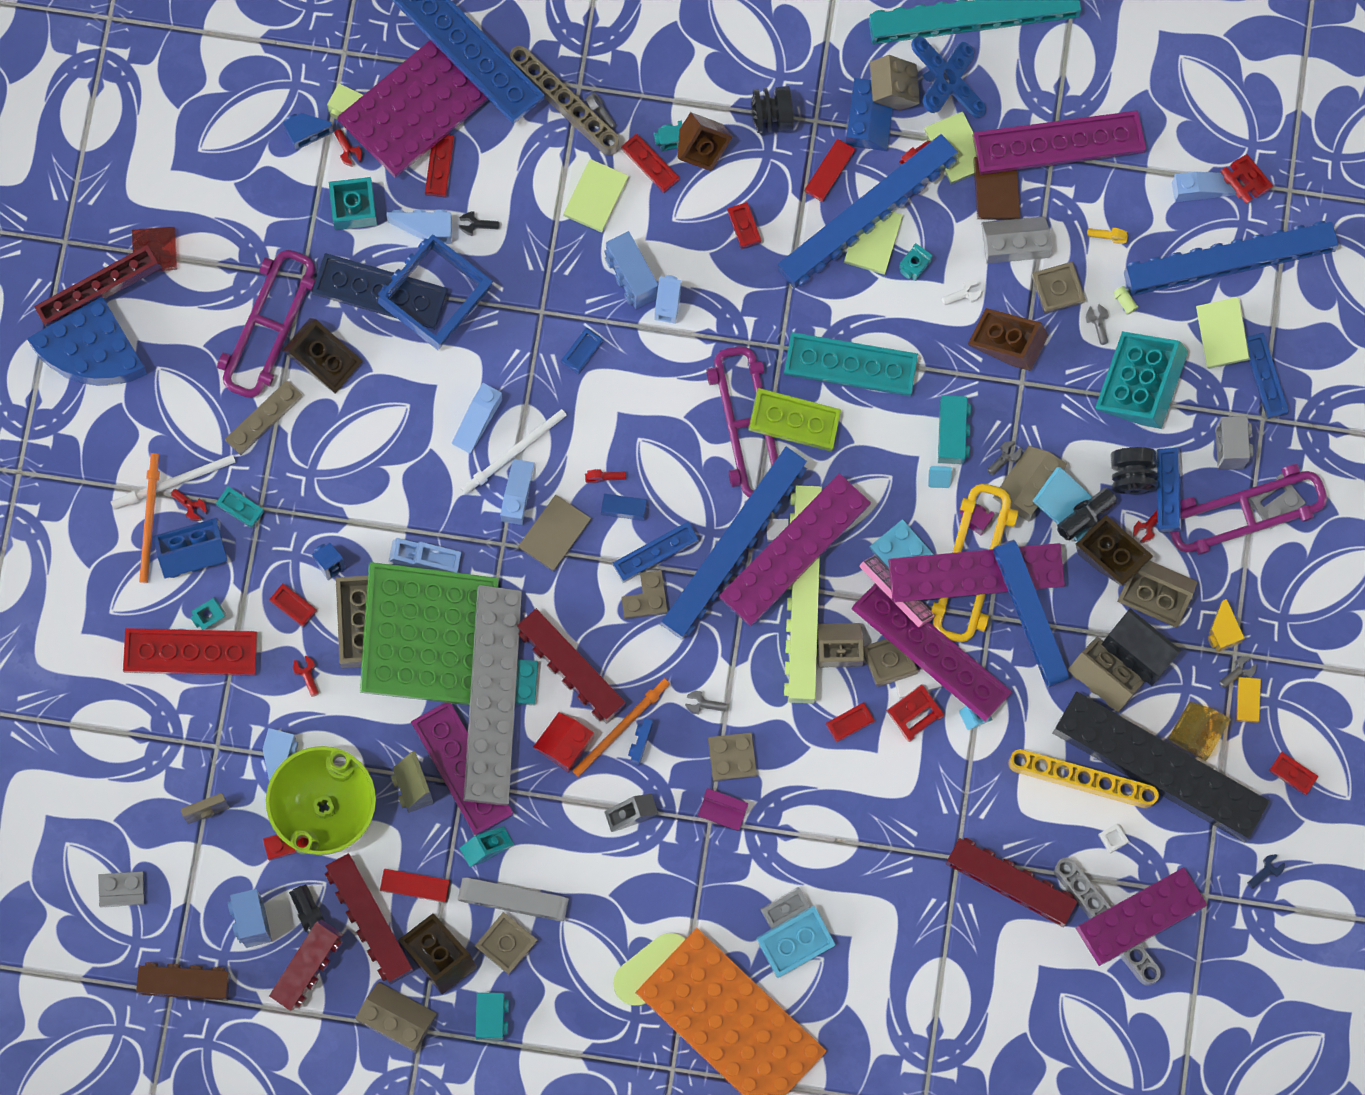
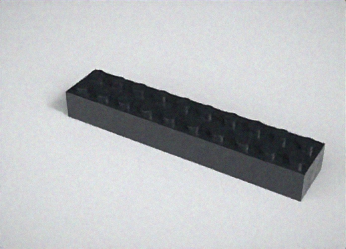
[1052,691,1270,843]

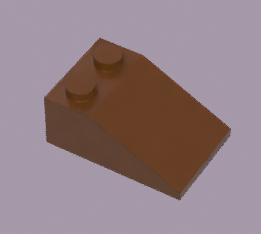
[968,308,1049,371]

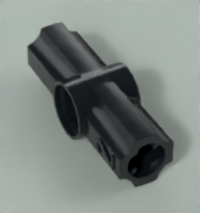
[1057,488,1117,541]
[289,884,325,934]

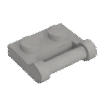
[1248,473,1306,530]

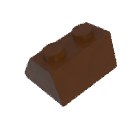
[677,112,733,171]

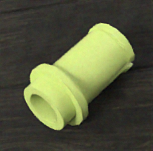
[1114,286,1138,314]

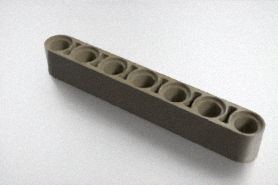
[510,46,619,156]

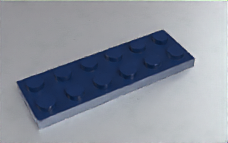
[312,253,448,330]

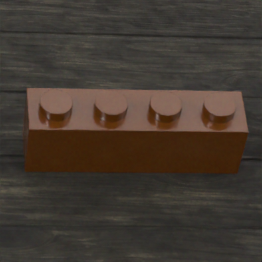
[136,962,230,1001]

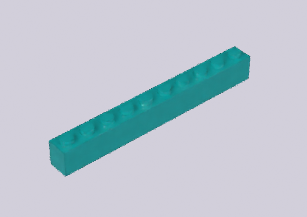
[868,0,1081,45]

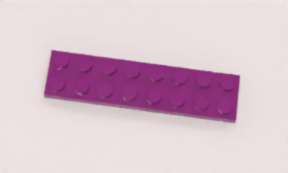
[972,110,1146,175]
[719,473,871,627]
[888,543,1065,603]
[851,583,1012,722]

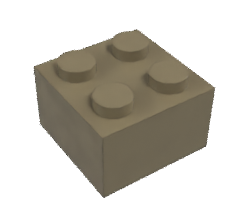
[870,55,919,111]

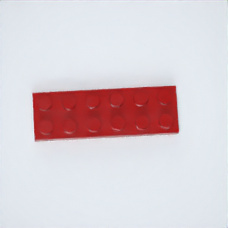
[123,628,258,676]

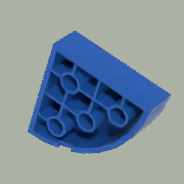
[27,297,147,386]

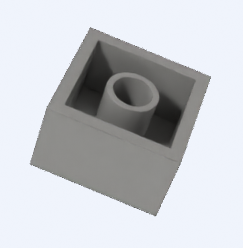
[1215,416,1253,470]

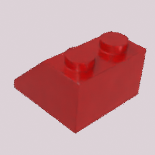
[533,712,594,773]

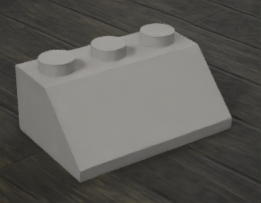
[981,216,1052,264]

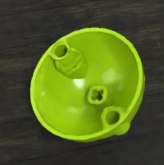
[266,746,376,855]

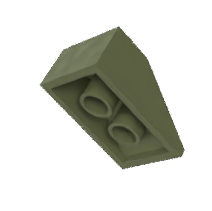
[391,751,433,813]

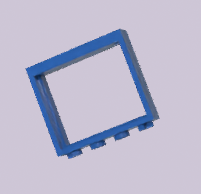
[378,234,493,350]

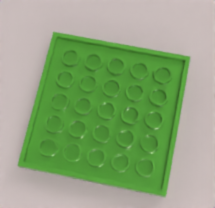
[360,562,498,705]

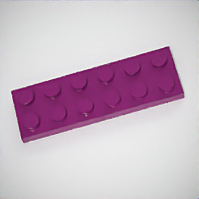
[411,703,514,836]
[1076,867,1207,966]

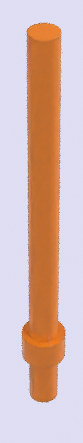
[139,453,160,583]
[572,678,670,777]

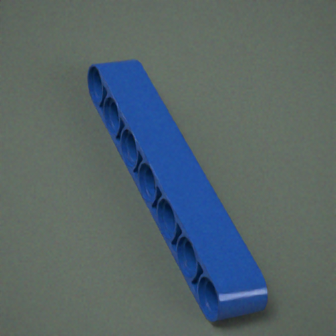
[993,539,1069,687]

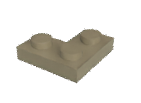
[621,570,668,620]

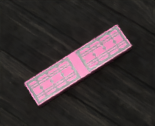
[859,555,935,627]

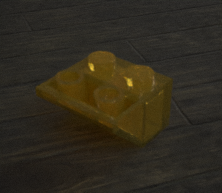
[1168,701,1231,761]

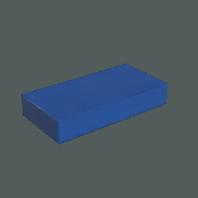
[561,327,604,375]

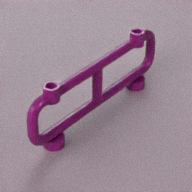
[217,250,316,398]
[706,346,778,497]
[1170,464,1327,555]

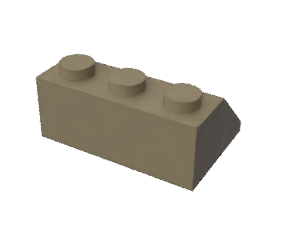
[993,446,1067,522]
[1117,560,1198,628]
[1068,636,1144,712]
[355,982,437,1053]

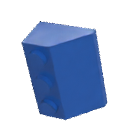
[846,78,893,151]
[153,518,228,579]

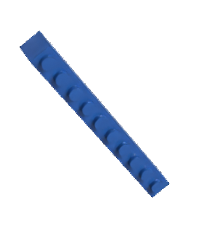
[778,134,958,289]
[1124,221,1339,296]
[660,446,807,639]

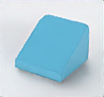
[928,466,952,488]
[959,706,992,730]

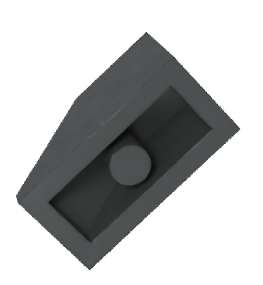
[604,794,658,832]

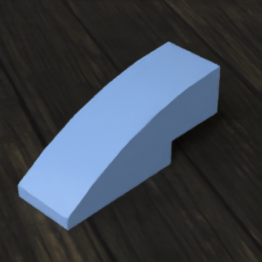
[388,538,461,573]

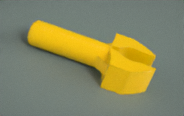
[1087,228,1128,244]

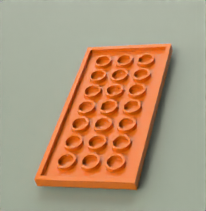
[635,928,827,1095]

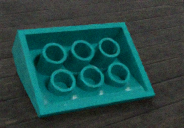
[1095,331,1188,429]

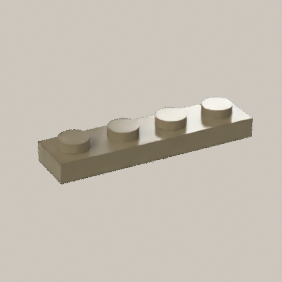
[225,380,302,456]

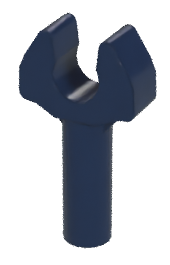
[1247,854,1285,889]

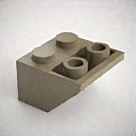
[817,623,864,668]

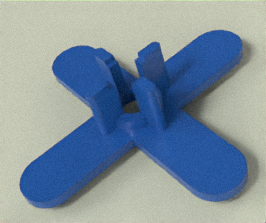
[911,36,986,118]

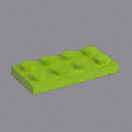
[748,388,841,452]

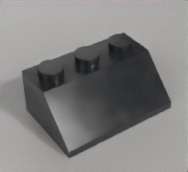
[1101,608,1181,686]

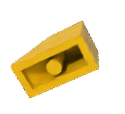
[1208,599,1245,653]

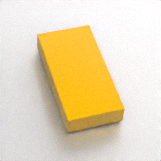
[1236,677,1261,723]

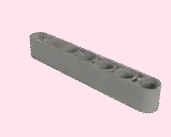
[1054,858,1161,986]

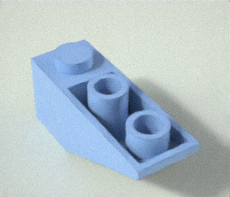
[387,210,452,244]
[655,275,681,324]
[263,728,298,781]

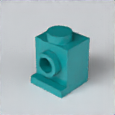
[653,120,682,152]
[899,243,933,281]
[191,597,226,630]

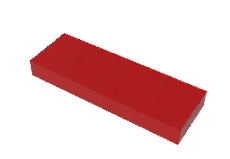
[621,133,680,193]
[425,135,454,198]
[804,138,855,202]
[380,869,450,903]

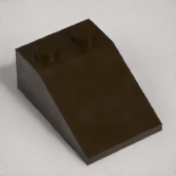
[282,318,363,394]
[1075,515,1153,586]
[398,913,477,995]

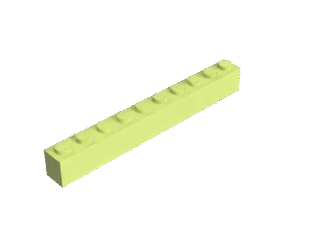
[784,486,822,704]

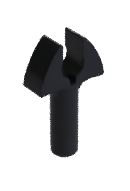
[459,211,500,236]

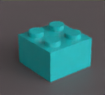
[329,177,377,230]

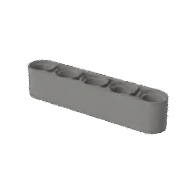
[458,878,569,921]

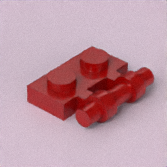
[1220,154,1273,204]

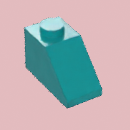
[460,826,514,867]

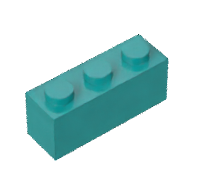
[938,395,971,465]

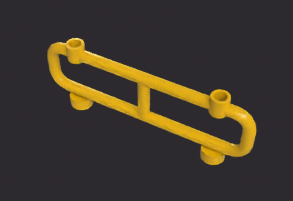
[931,484,1018,643]

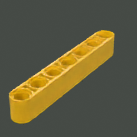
[1009,749,1159,809]

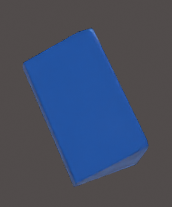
[601,493,647,521]

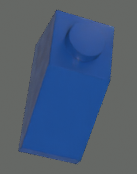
[283,113,334,150]
[312,543,346,580]

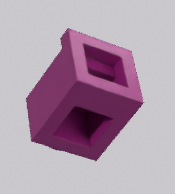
[959,504,995,536]

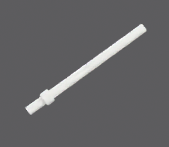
[461,409,567,495]
[110,455,236,509]

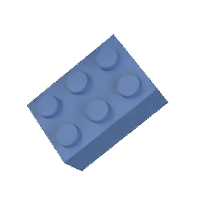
[604,231,658,309]
[227,889,272,948]

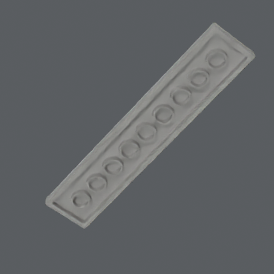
[463,585,522,806]

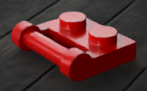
[886,684,944,742]

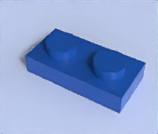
[628,718,653,766]

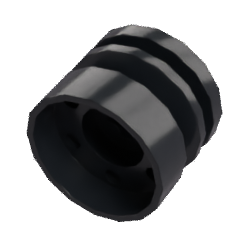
[751,86,794,133]
[1111,447,1158,494]

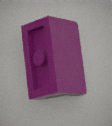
[698,788,748,831]

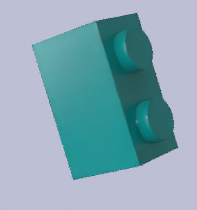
[476,993,509,1041]

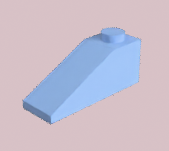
[1172,172,1236,202]
[452,383,502,454]
[500,459,535,525]

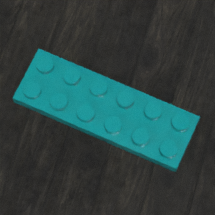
[784,332,918,396]

